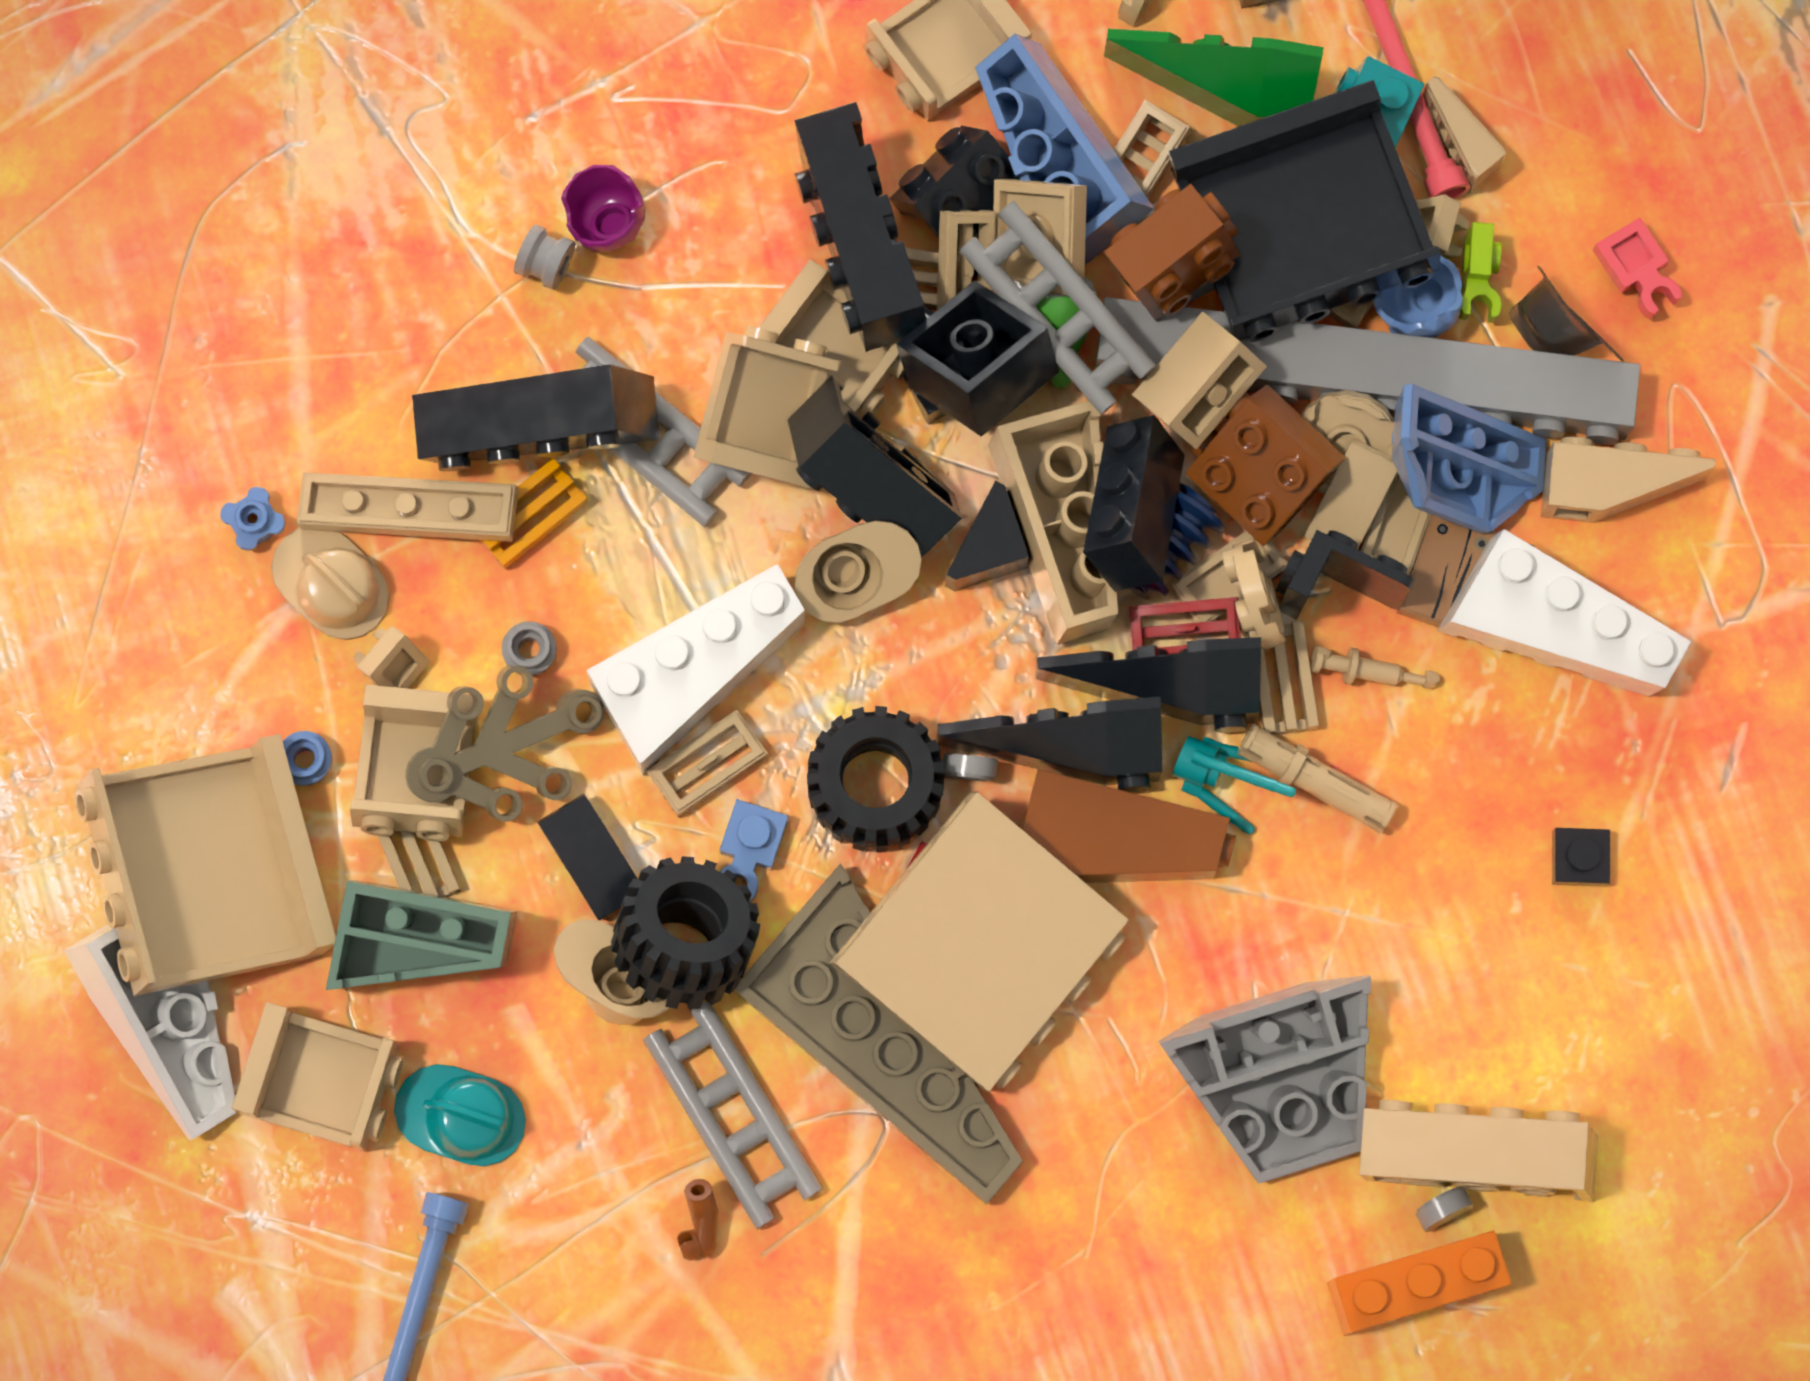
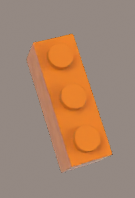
[1327,1230,1512,1336]

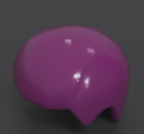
[561,164,645,252]

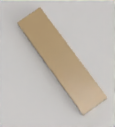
[296,472,519,542]

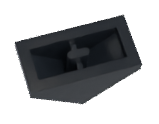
[945,481,1029,591]

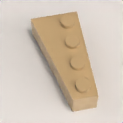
[988,400,1118,645]
[1359,1100,1598,1202]

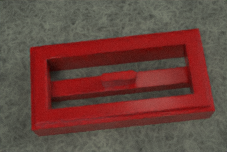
[1129,597,1242,654]

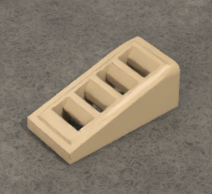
[1423,76,1506,193]
[1114,99,1194,198]

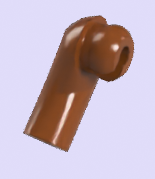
[677,1179,719,1261]

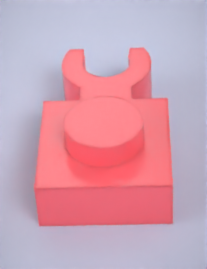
[1592,218,1682,319]

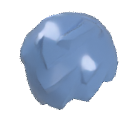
[1374,255,1463,338]

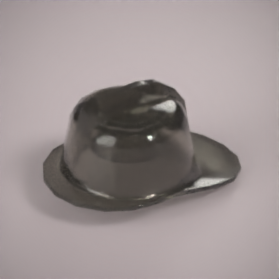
[1509,265,1624,362]

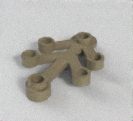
[405,665,604,822]

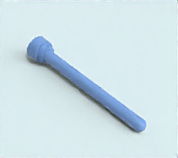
[383,1191,469,1381]

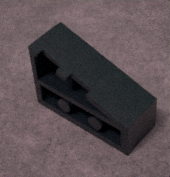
[787,375,962,558]

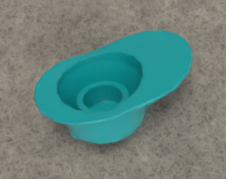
[394,1064,526,1167]

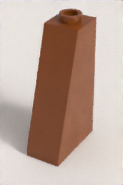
[1022,769,1236,883]

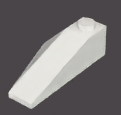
[64,925,236,1140]

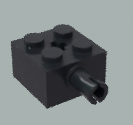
[896,280,1059,437]

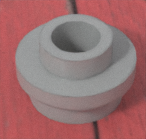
[502,622,557,676]

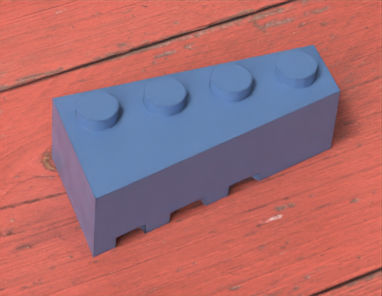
[975,33,1154,265]

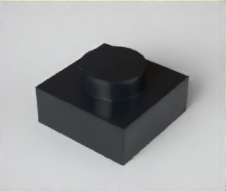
[1552,828,1610,887]

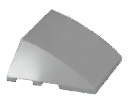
[1158,975,1371,1184]

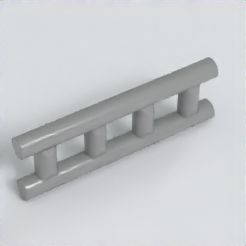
[959,201,1157,415]
[575,336,752,528]
[643,1001,823,1230]

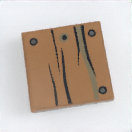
[1397,514,1535,643]

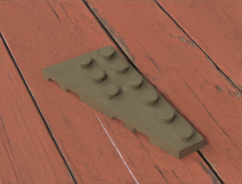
[734,863,1023,1205]

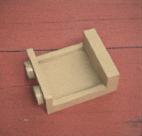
[863,0,1032,122]
[758,259,905,418]
[693,325,841,488]
[350,685,476,841]
[231,1002,404,1152]

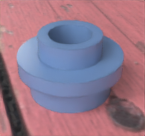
[283,731,332,786]

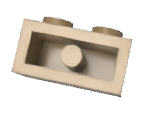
[1132,311,1267,449]

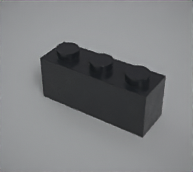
[1083,415,1185,592]

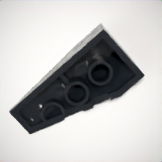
[1035,637,1261,733]
[937,697,1162,792]

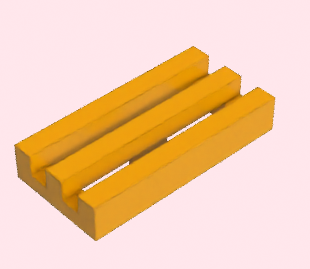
[480,458,588,569]

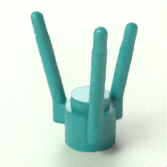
[1172,736,1296,835]

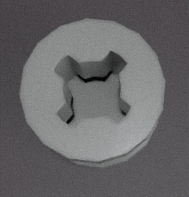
[514,224,576,290]

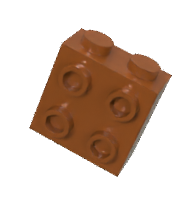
[1104,184,1241,321]
[1185,384,1346,547]

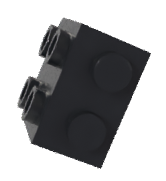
[889,125,1020,277]
[1275,530,1415,620]

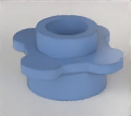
[220,487,285,551]

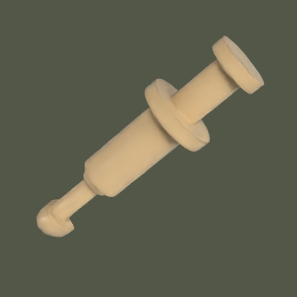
[1310,645,1440,689]

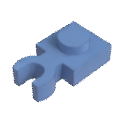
[719,799,789,903]

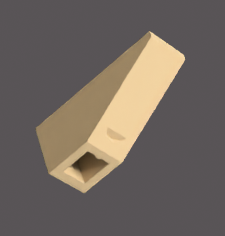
[1540,437,1715,523]

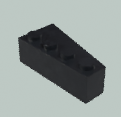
[794,102,926,352]
[412,364,660,471]

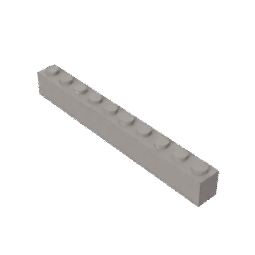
[1095,297,1640,445]

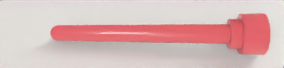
[1363,0,1471,199]

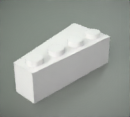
[1437,529,1692,697]
[586,564,805,775]

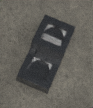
[537,793,638,920]

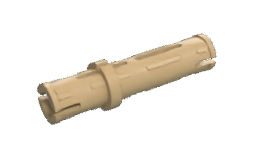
[1237,723,1397,834]

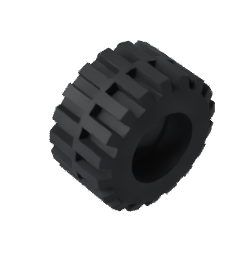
[807,706,945,852]
[611,856,760,1010]

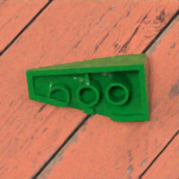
[1104,28,1324,127]

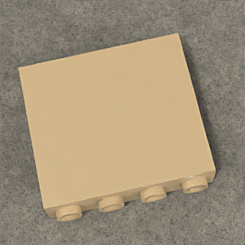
[75,734,336,996]
[829,792,1129,1092]

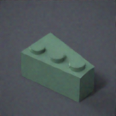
[326,880,518,990]

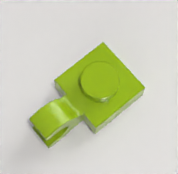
[1459,222,1502,323]

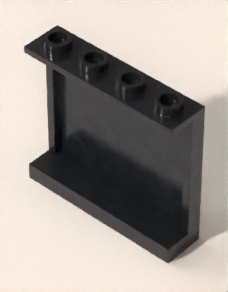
[1169,80,1441,342]

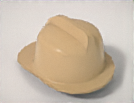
[794,520,922,623]
[271,528,389,640]
[553,920,669,1025]

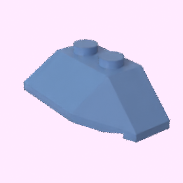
[1392,384,1546,534]

